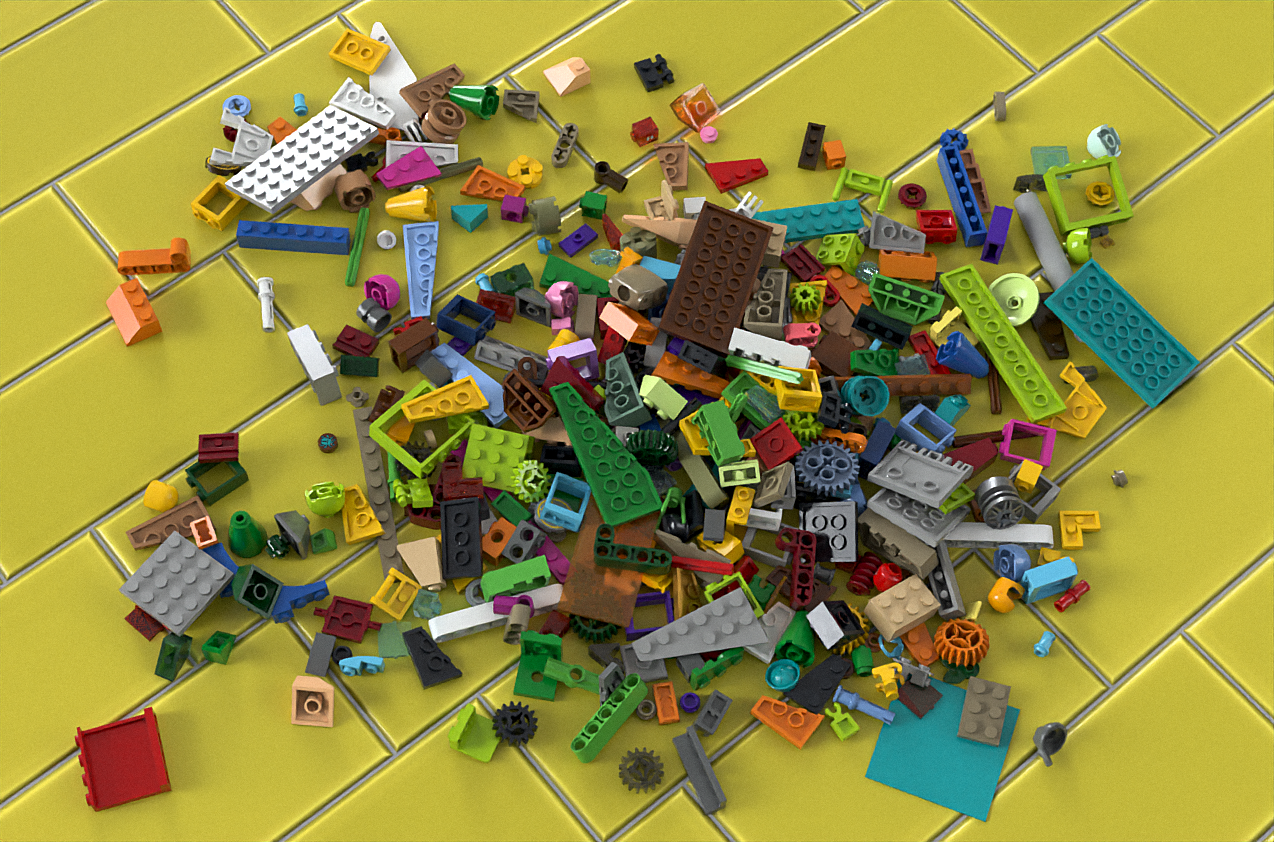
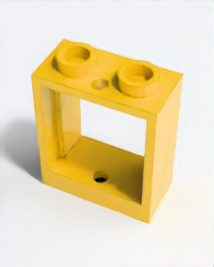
[191,175,250,231]
[774,366,822,413]

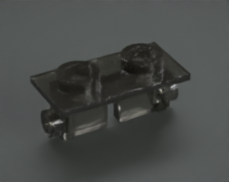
[899,394,940,414]

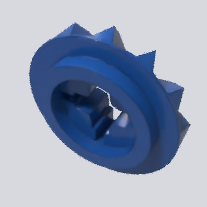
[940,128,968,151]

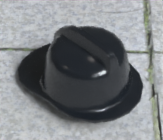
[660,504,689,544]

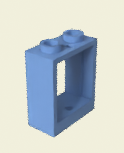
[895,403,957,454]

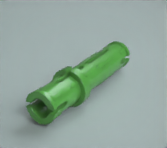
[387,451,403,503]

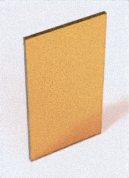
[557,492,660,628]

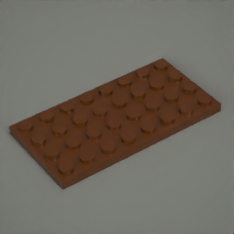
[657,201,773,357]

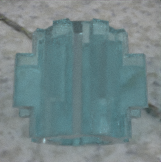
[855,260,880,284]

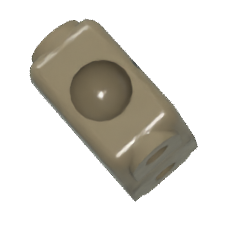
[608,264,668,311]

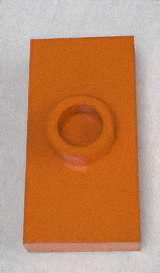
[652,681,680,725]

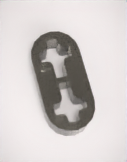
[1063,365,1099,384]

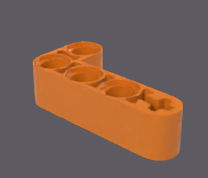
[118,237,191,275]

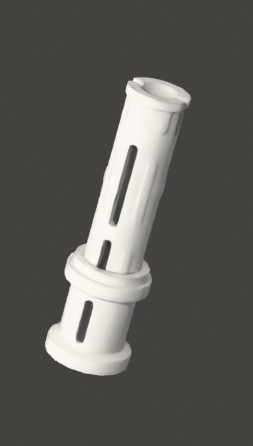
[257,277,275,333]

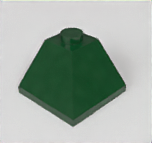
[231,564,284,620]

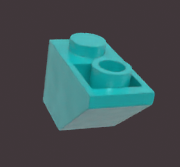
[935,394,971,426]

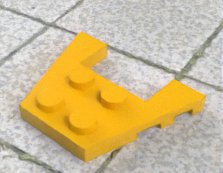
[1026,362,1107,439]
[679,396,756,457]

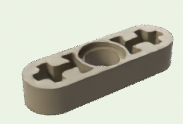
[551,123,579,168]

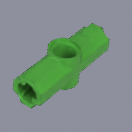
[543,657,600,695]

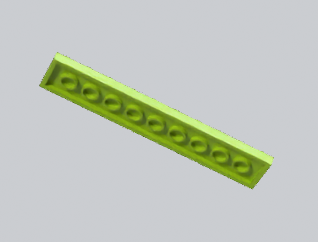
[939,264,1067,424]

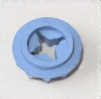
[223,95,251,117]

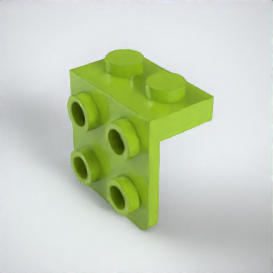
[816,233,864,276]
[448,703,505,763]

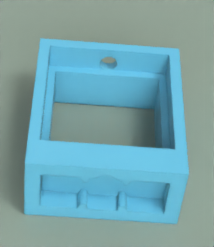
[540,472,591,532]
[1019,556,1078,604]

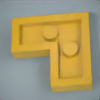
[1058,511,1101,550]

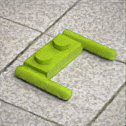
[832,167,893,213]

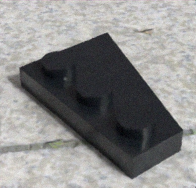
[402,626,463,690]
[783,654,851,715]

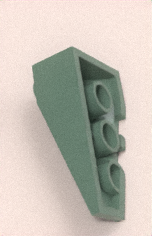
[604,352,652,427]

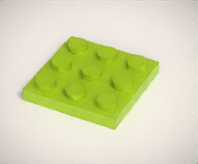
[459,424,530,493]

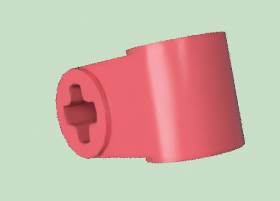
[783,323,821,348]

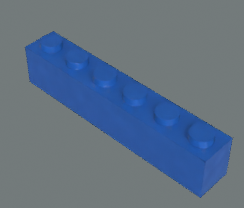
[937,145,987,247]
[236,220,351,255]

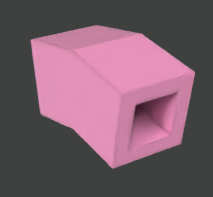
[551,317,575,335]

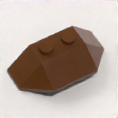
[502,369,557,433]

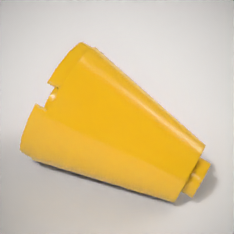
[385,186,437,222]

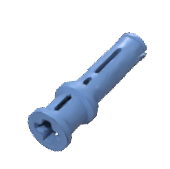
[832,685,896,725]

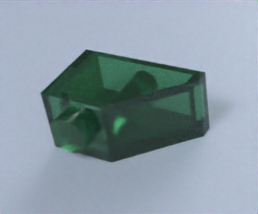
[154,632,193,682]

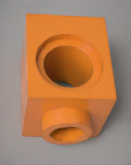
[822,140,846,170]

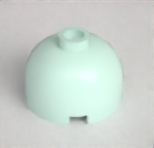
[1087,124,1121,159]

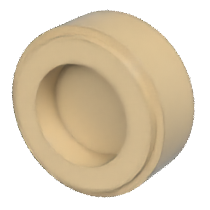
[424,429,438,450]

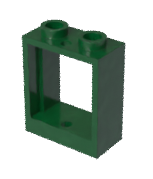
[185,461,249,506]

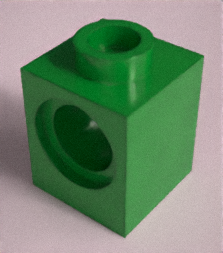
[579,191,607,220]

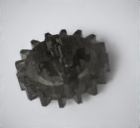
[395,441,437,480]
[619,747,664,794]

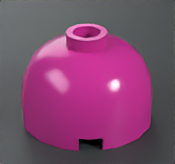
[364,274,400,310]

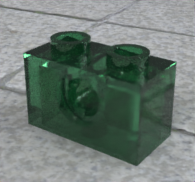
[490,263,534,303]

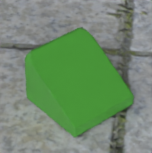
[310,528,337,554]

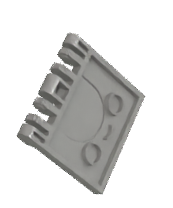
[868,440,973,508]

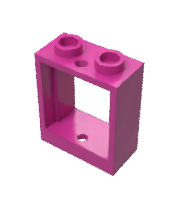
[998,419,1057,471]

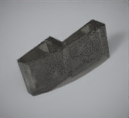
[1013,174,1047,193]

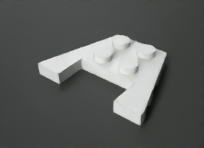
[209,107,273,166]

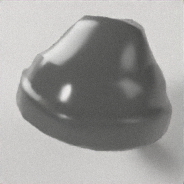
[1033,722,1067,767]

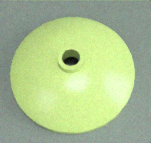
[988,273,1040,327]

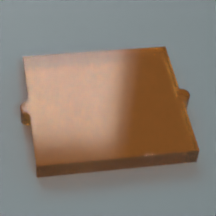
[763,576,787,614]

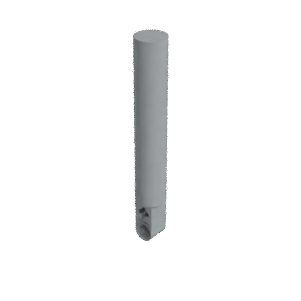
[1014,192,1083,342]

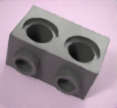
[501,520,547,564]

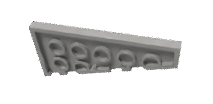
[631,587,769,662]

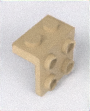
[644,180,679,221]

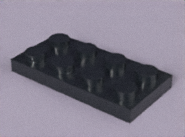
[440,497,483,581]

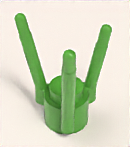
[653,487,686,534]

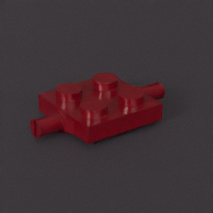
[313,595,382,644]

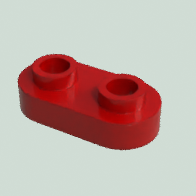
[810,275,840,307]

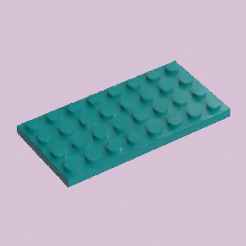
[1044,258,1200,409]

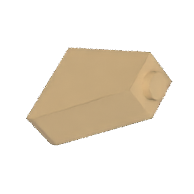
[397,537,447,593]

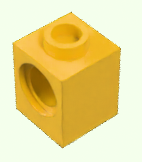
[1014,459,1043,494]

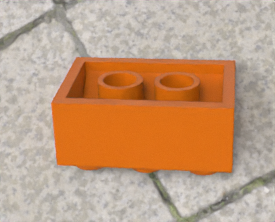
[878,249,937,283]
[106,278,162,347]

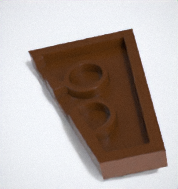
[765,565,837,612]

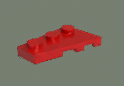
[705,158,769,194]

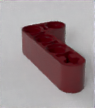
[408,455,462,530]
[775,528,816,611]

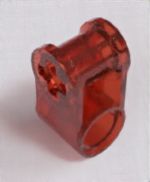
[539,609,572,638]

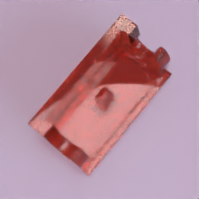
[476,289,516,324]

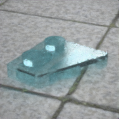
[745,385,786,424]

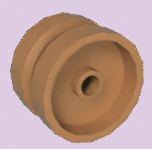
[421,99,467,144]

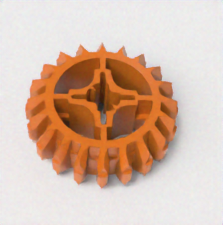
[934,617,990,667]

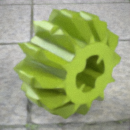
[789,283,821,315]

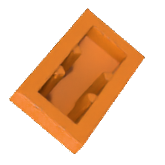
[190,516,219,551]

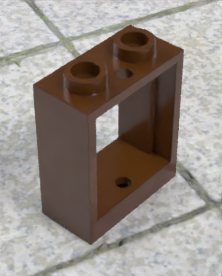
[388,318,440,374]

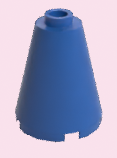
[936,331,989,379]

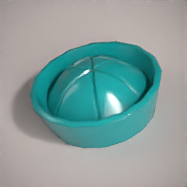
[765,659,800,692]

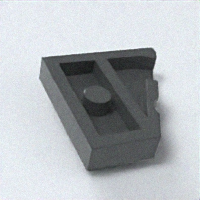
[599,662,625,707]

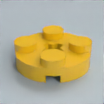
[507,155,543,189]

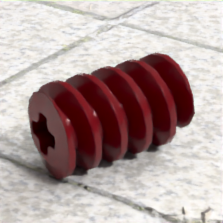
[846,552,883,596]

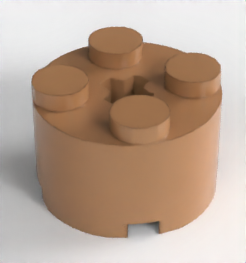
[334,170,376,213]

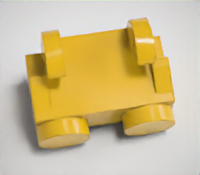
[872,663,905,701]

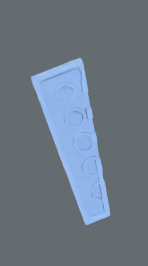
[403,221,439,320]
[431,343,511,428]

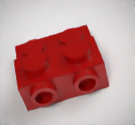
[915,210,957,244]

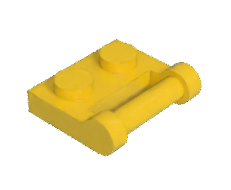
[369,568,422,621]

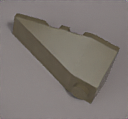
[744,269,788,341]
[653,529,731,591]

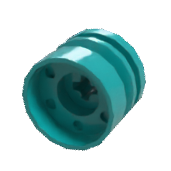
[841,376,890,416]

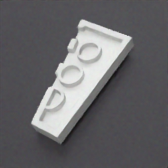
[386,140,458,167]

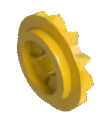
[1085,181,1115,207]

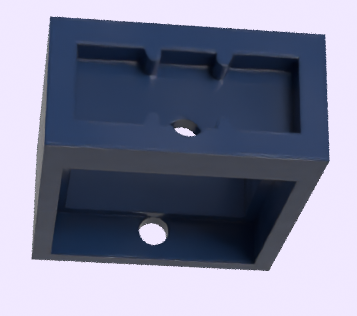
[436,294,496,346]
[858,420,896,482]

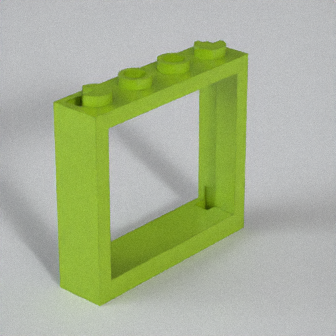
[1043,155,1134,236]
[369,380,475,478]

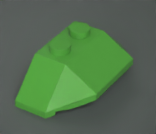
[868,273,945,325]

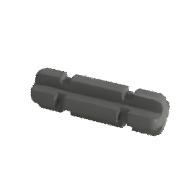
[1089,225,1109,239]

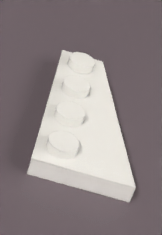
[329,77,397,130]

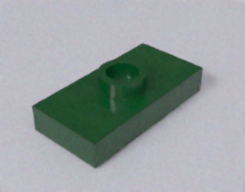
[340,355,380,377]

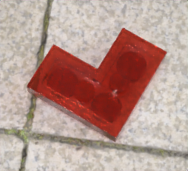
[442,461,484,501]

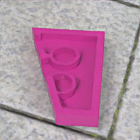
[376,146,442,190]

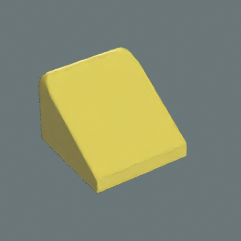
[959,601,982,622]

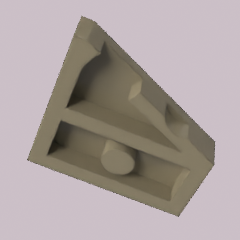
[503,89,540,123]

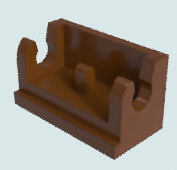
[368,385,405,423]

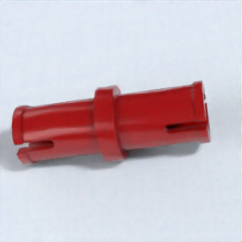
[1054,580,1091,613]

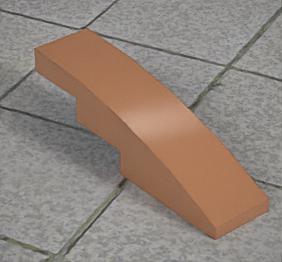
[959,149,991,214]

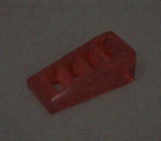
[602,213,623,254]

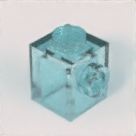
[413,589,442,620]

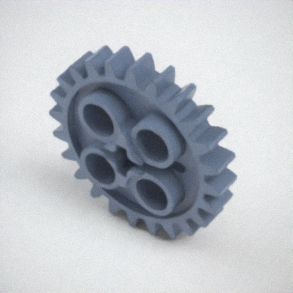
[795,440,859,496]

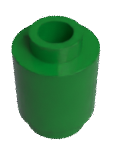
[851,645,874,677]

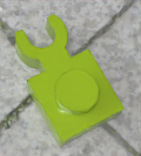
[825,703,860,742]

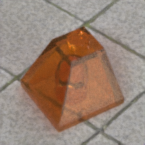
[669,83,721,133]

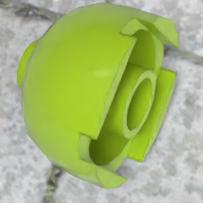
[1063,228,1092,264]
[305,482,345,518]

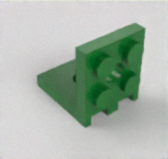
[513,630,563,702]

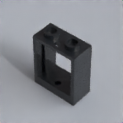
[678,340,729,378]

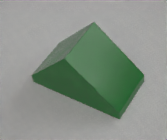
[201,631,236,665]

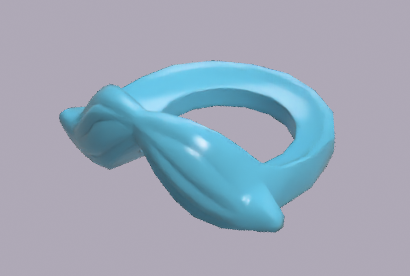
[878,634,904,660]

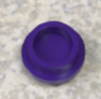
[680,692,700,713]

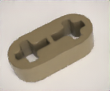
[993,92,1006,121]

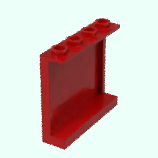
[75,707,172,812]

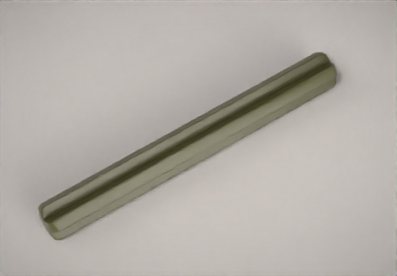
[398,157,483,192]

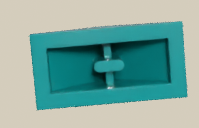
[451,204,488,233]

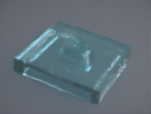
[1031,146,1072,179]

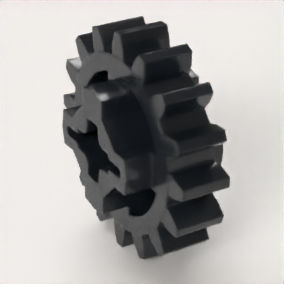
[492,701,538,747]

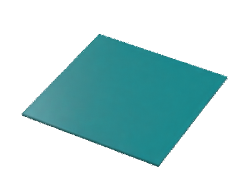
[865,673,1020,822]

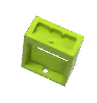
[704,572,764,619]

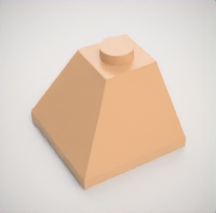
[543,57,590,97]
[291,675,335,727]

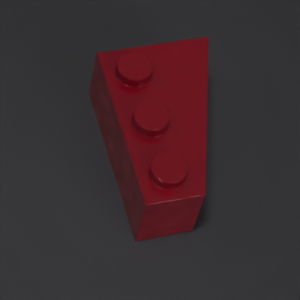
[540,355,604,416]

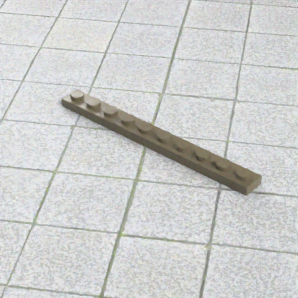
[353,406,404,583]

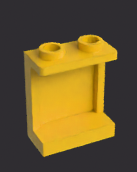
[725,485,755,542]

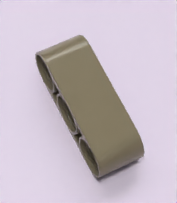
[575,294,597,343]
[503,604,531,645]

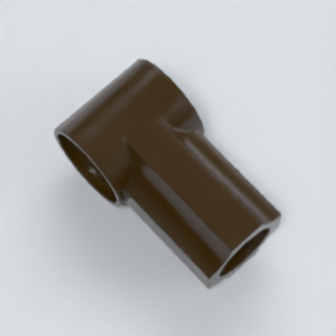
[594,161,629,193]

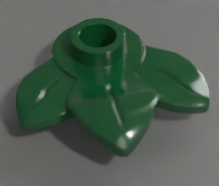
[940,657,980,684]

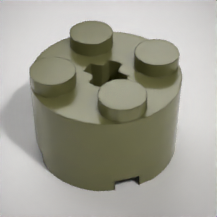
[528,196,561,236]
[620,227,657,259]

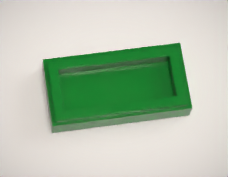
[491,490,533,527]

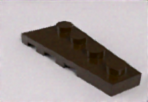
[1030,292,1069,360]

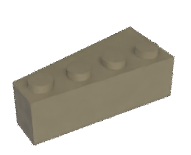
[858,507,938,580]

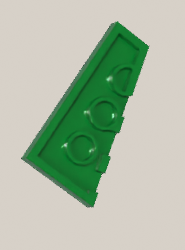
[539,253,613,298]

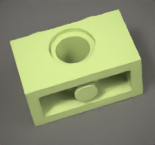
[718,459,761,487]

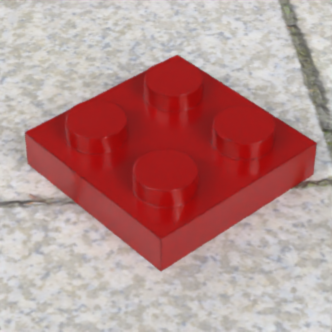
[750,417,804,470]

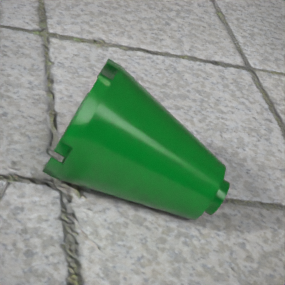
[449,85,499,120]
[227,511,268,558]
[774,610,815,668]

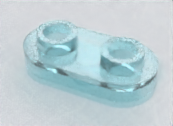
[589,249,621,267]

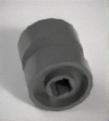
[356,298,392,333]

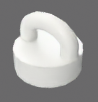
[377,230,396,249]

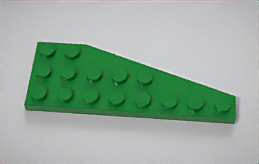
[549,382,662,528]

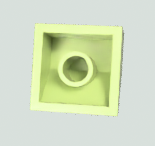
[639,375,688,420]

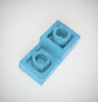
[339,656,385,676]

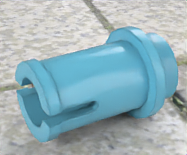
[293,93,308,116]
[475,273,496,298]
[1034,631,1056,657]

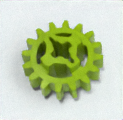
[783,410,825,441]
[511,460,551,503]

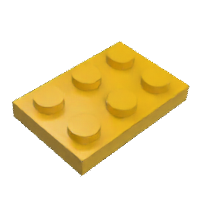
[329,28,391,76]

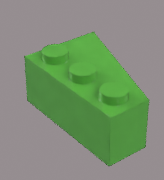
[691,400,745,466]
[480,555,551,603]

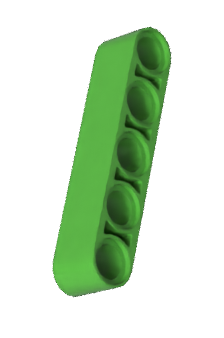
[570,673,648,763]

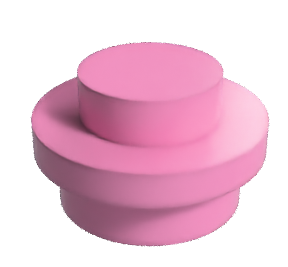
[700,126,718,143]

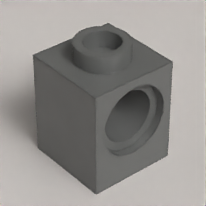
[676,653,705,683]

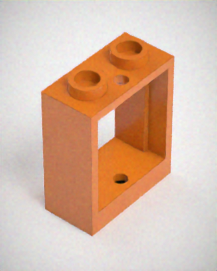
[599,302,660,346]

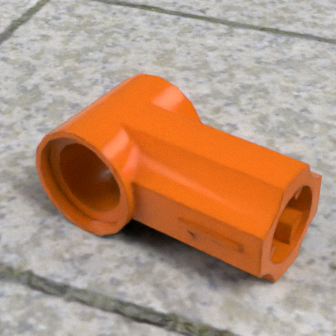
[369,127,402,146]

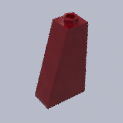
[942,437,998,484]

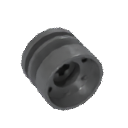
[975,476,1025,530]

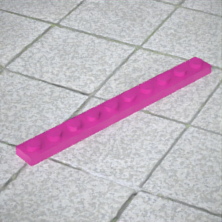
[450,439,578,586]

